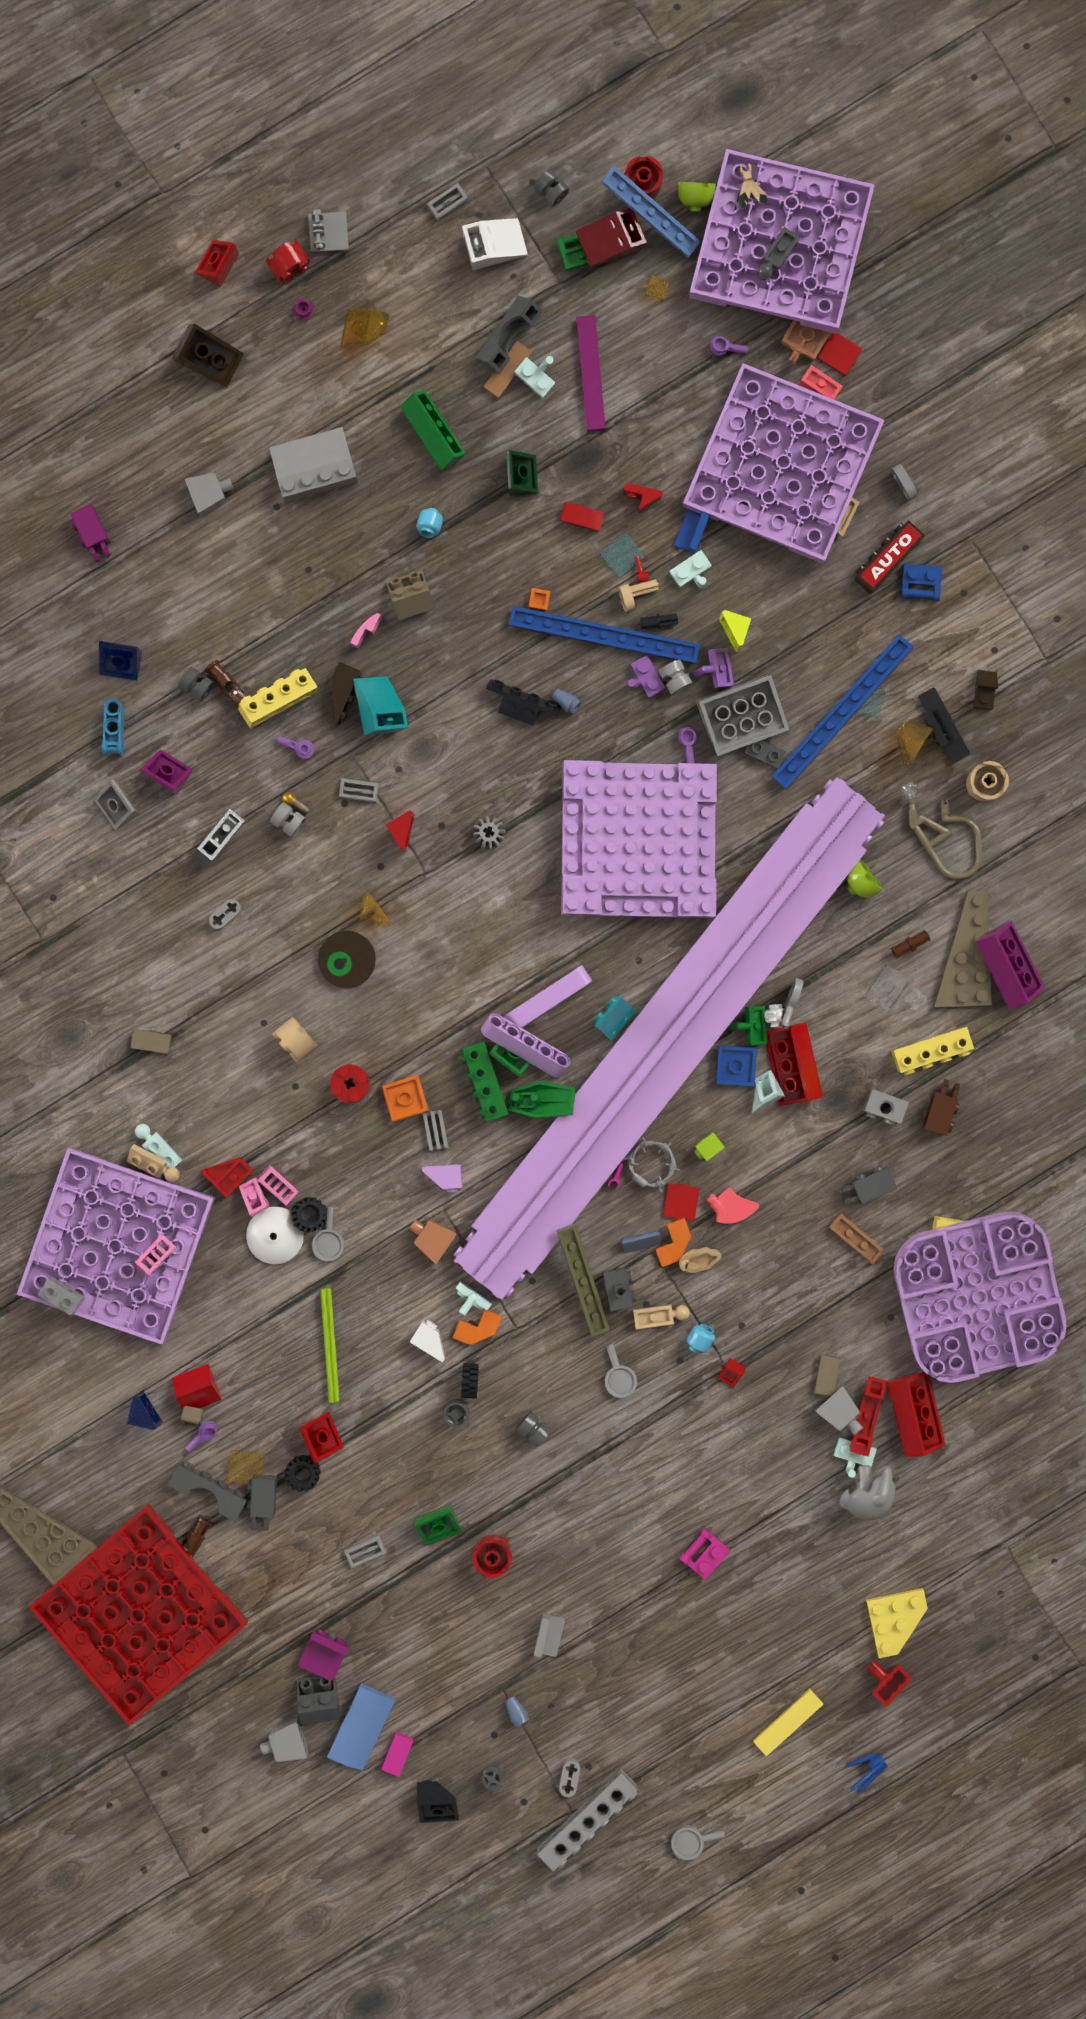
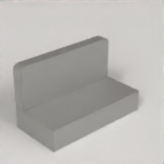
[534,1614,565,1657]

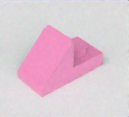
[239,1177,270,1217]

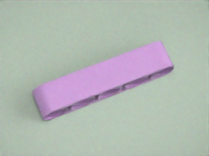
[504,965,592,1028]
[481,1014,571,1077]

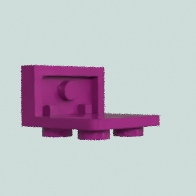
[299,1629,349,1681]

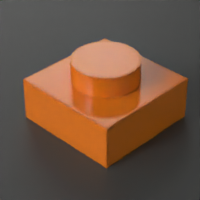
[529,588,551,611]

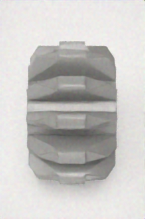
[473,816,505,849]

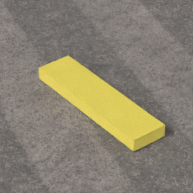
[753,1688,823,1757]

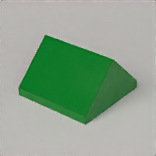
[489,1044,530,1077]
[414,1504,462,1546]

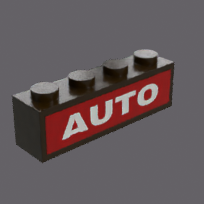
[854,520,925,595]

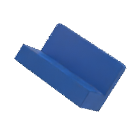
[674,510,710,554]

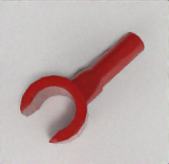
[635,556,648,582]

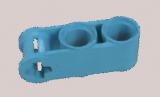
[102,699,125,756]

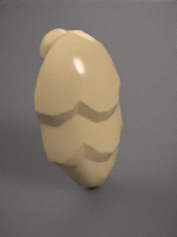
[679,1247,722,1273]

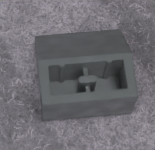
[297,1675,340,1725]

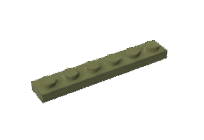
[556,1223,610,1337]

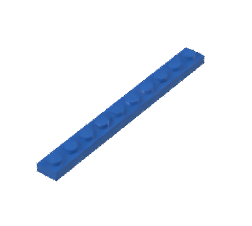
[509,606,700,664]
[772,635,914,790]

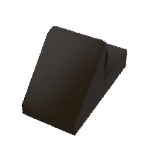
[973,670,998,710]

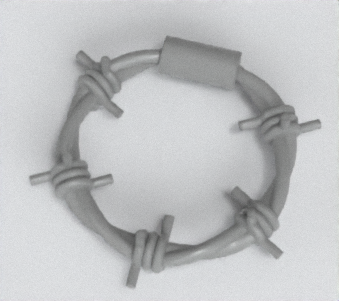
[624,1137,680,1192]

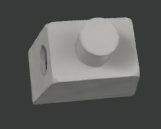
[185,473,234,517]
[816,1386,863,1435]
[260,1717,309,1762]

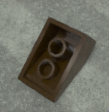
[172,323,244,388]

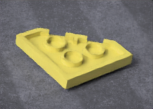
[866,1588,928,1658]

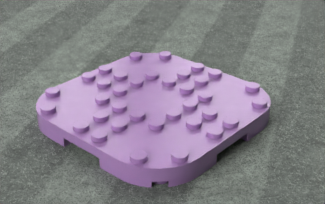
[894,1211,1066,1383]

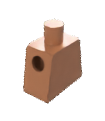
[409,1220,457,1264]

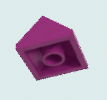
[140,749,192,795]

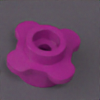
[293,298,315,321]

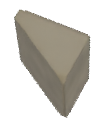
[181,1406,203,1428]

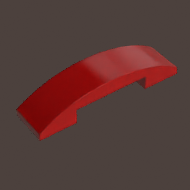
[850,1376,888,1457]

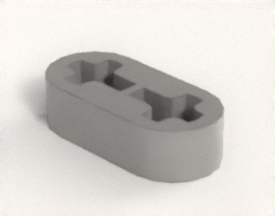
[891,464,917,500]
[209,899,242,929]
[559,1758,580,1797]

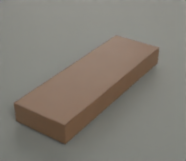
[483,341,533,399]
[828,1213,885,1265]

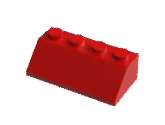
[766,1022,823,1106]
[887,1371,946,1457]

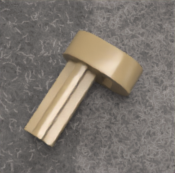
[618,579,659,612]

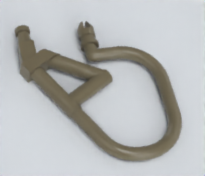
[907,799,982,880]

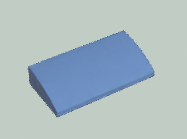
[327,1683,396,1770]

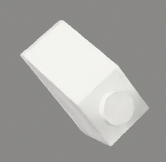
[410,1320,445,1363]

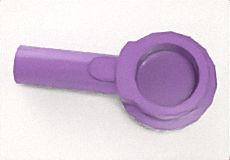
[710,336,748,356]
[678,727,697,763]
[277,736,315,759]
[185,1421,217,1452]

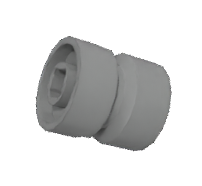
[658,659,693,695]
[270,802,306,838]

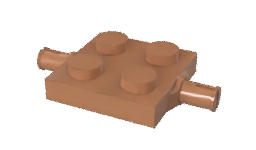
[781,320,831,365]

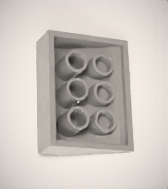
[269,427,358,503]
[696,675,790,756]

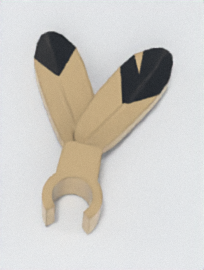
[738,163,767,209]

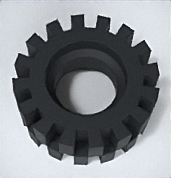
[291,1197,327,1232]
[461,1363,479,1399]
[284,1455,321,1492]

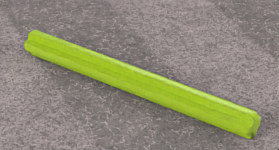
[320,1288,340,1403]

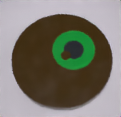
[318,931,376,988]

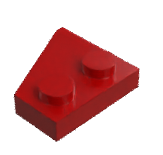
[200,1157,254,1198]

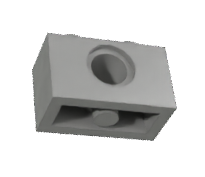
[862,1089,909,1126]
[38,1277,85,1315]

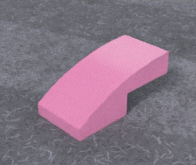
[350,613,382,649]

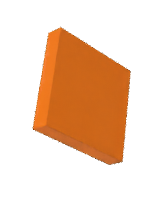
[381,1075,429,1123]

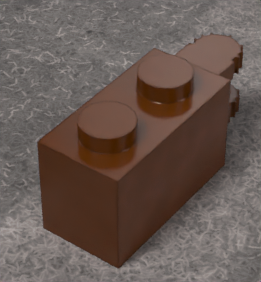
[922,1079,960,1136]

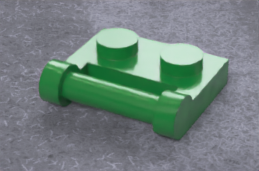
[556,235,589,272]

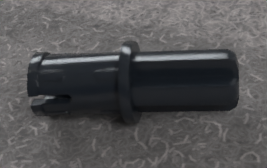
[640,613,679,630]

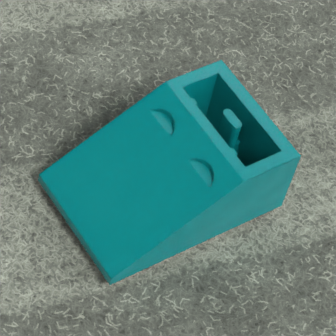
[353,677,408,736]
[593,996,636,1041]

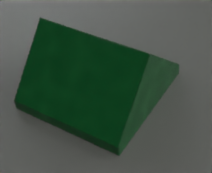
[506,450,538,495]

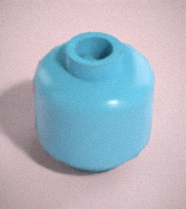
[416,508,443,538]
[687,1324,715,1354]

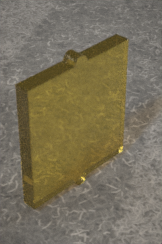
[227,1450,265,1484]

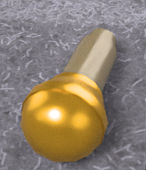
[282,792,309,814]

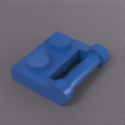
[901,564,942,601]

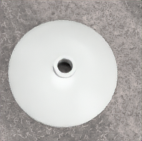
[246,1206,304,1264]

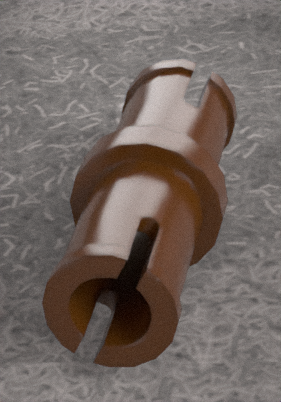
[891,930,931,959]

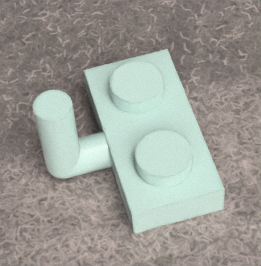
[513,356,555,398]
[669,550,712,589]
[456,1281,492,1315]
[834,1437,877,1478]

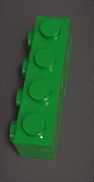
[400,390,466,470]
[460,1042,509,1122]

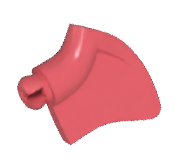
[707,1187,759,1224]

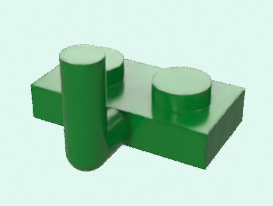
[727,1006,767,1045]

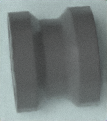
[482,1765,502,1789]

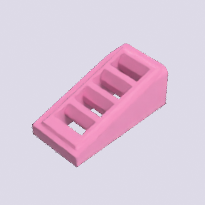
[257,1165,299,1205]
[135,1235,176,1277]

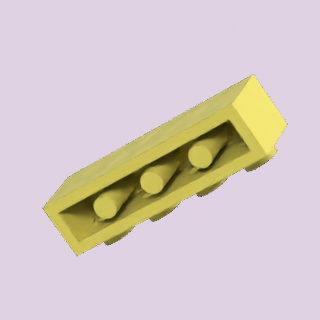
[238,668,317,729]
[891,1027,974,1075]

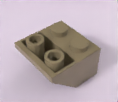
[386,570,435,621]

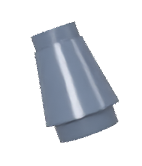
[552,689,581,714]
[504,1696,529,1727]

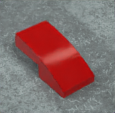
[560,502,604,532]

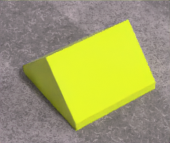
[719,610,751,653]

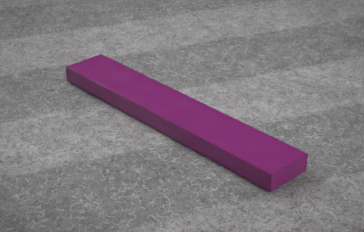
[576,315,606,432]

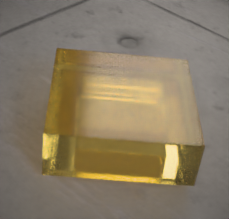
[645,276,669,301]

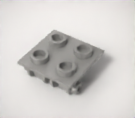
[308,209,349,252]

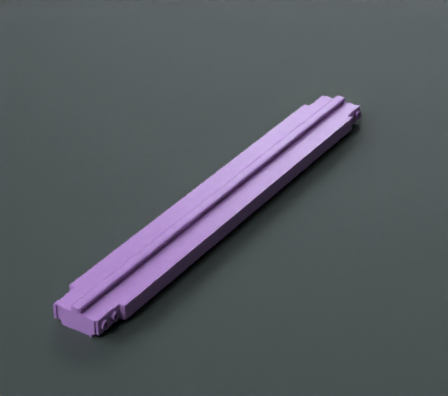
[453,777,885,1299]

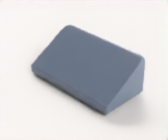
[621,1230,661,1253]

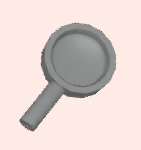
[781,978,804,1029]
[312,1207,345,1262]
[605,1344,637,1398]
[671,1825,725,1860]

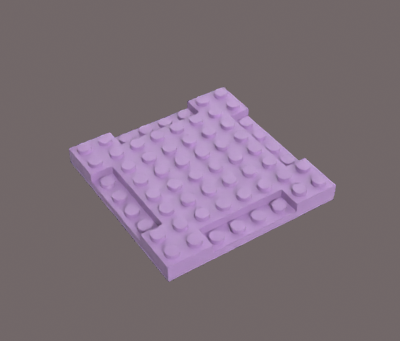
[689,149,875,334]
[683,363,884,564]
[561,760,717,918]
[17,1148,215,1345]

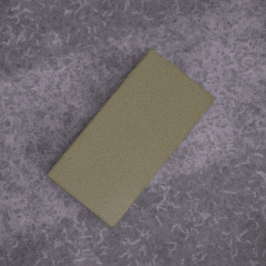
[130,1029,172,1054]
[814,1354,840,1396]

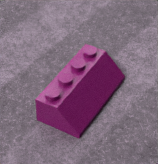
[976,920,1045,1009]

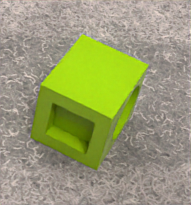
[694,1132,725,1161]

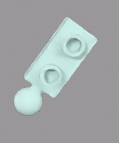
[135,1124,182,1168]

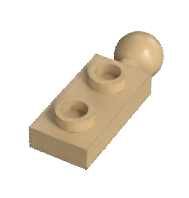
[127,1144,180,1182]
[633,1304,690,1329]

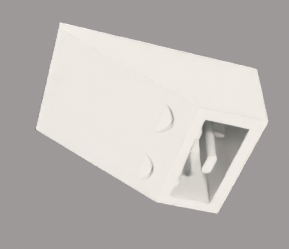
[462,218,528,270]

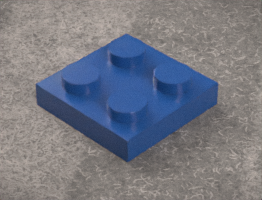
[716,1046,757,1086]

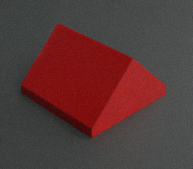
[195,240,239,287]
[386,811,415,852]
[172,1363,222,1409]
[299,1412,344,1463]

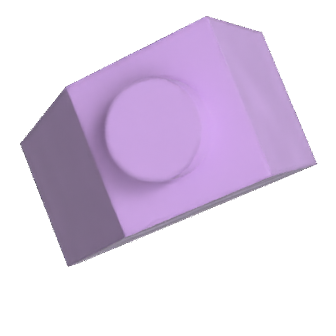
[422,1164,463,1192]

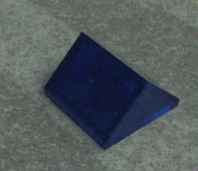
[99,641,142,680]
[127,1390,163,1430]

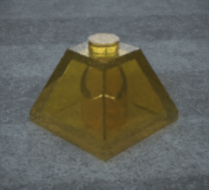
[340,306,389,348]
[897,720,932,767]

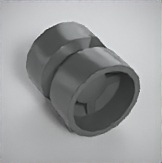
[533,169,570,207]
[178,667,214,703]
[443,1399,469,1428]
[515,1411,551,1448]

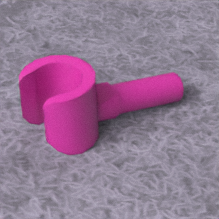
[608,1163,624,1190]

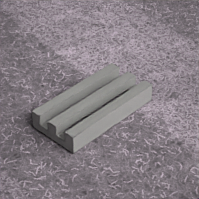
[427,183,469,222]
[339,778,379,803]
[423,1110,449,1151]
[344,1534,387,1569]

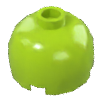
[678,182,716,211]
[846,860,883,898]

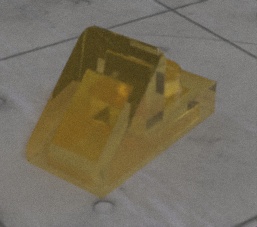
[360,891,391,927]

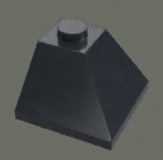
[417,1780,459,1823]

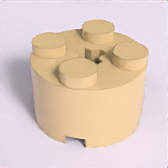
[966,761,1009,802]
[272,1016,317,1062]

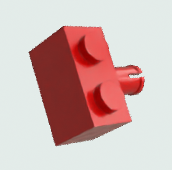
[867,1660,913,1707]

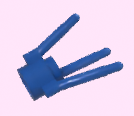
[846,1753,888,1793]

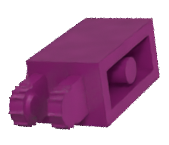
[70,504,111,563]

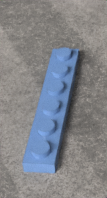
[601,165,701,258]

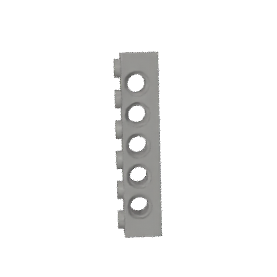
[537,1768,638,1871]

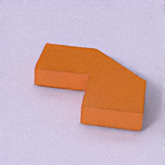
[655,1217,691,1267]
[452,1309,502,1345]

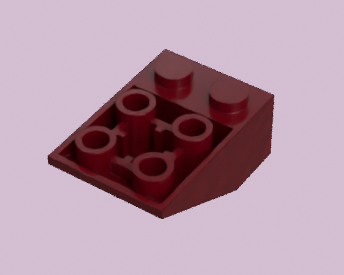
[575,208,647,267]

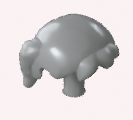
[839,1465,896,1520]

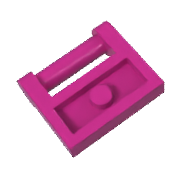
[679,1528,730,1580]

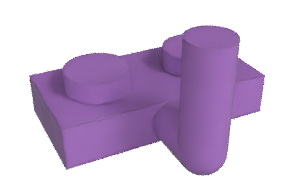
[692,648,734,689]
[627,655,666,698]

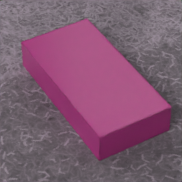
[381,1732,414,1777]

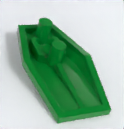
[508,1081,576,1119]

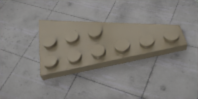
[933,891,992,1008]
[0,1486,98,1585]

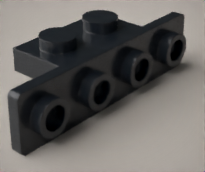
[486,680,561,726]
[918,688,970,763]

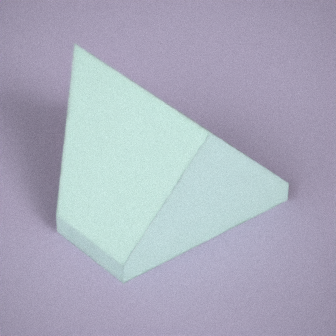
[752,1070,785,1114]

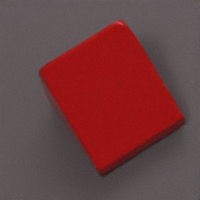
[717,1358,746,1388]

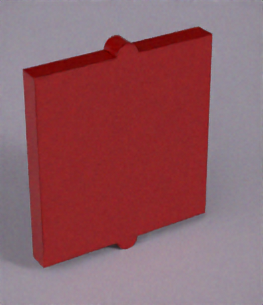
[817,333,862,376]
[663,1183,700,1221]

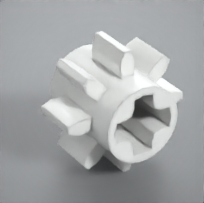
[764,1004,786,1028]

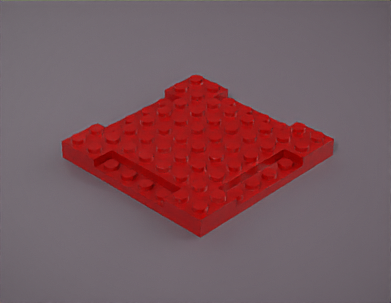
[29,1504,249,1725]

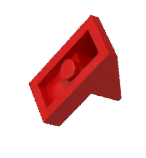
[623,483,663,513]

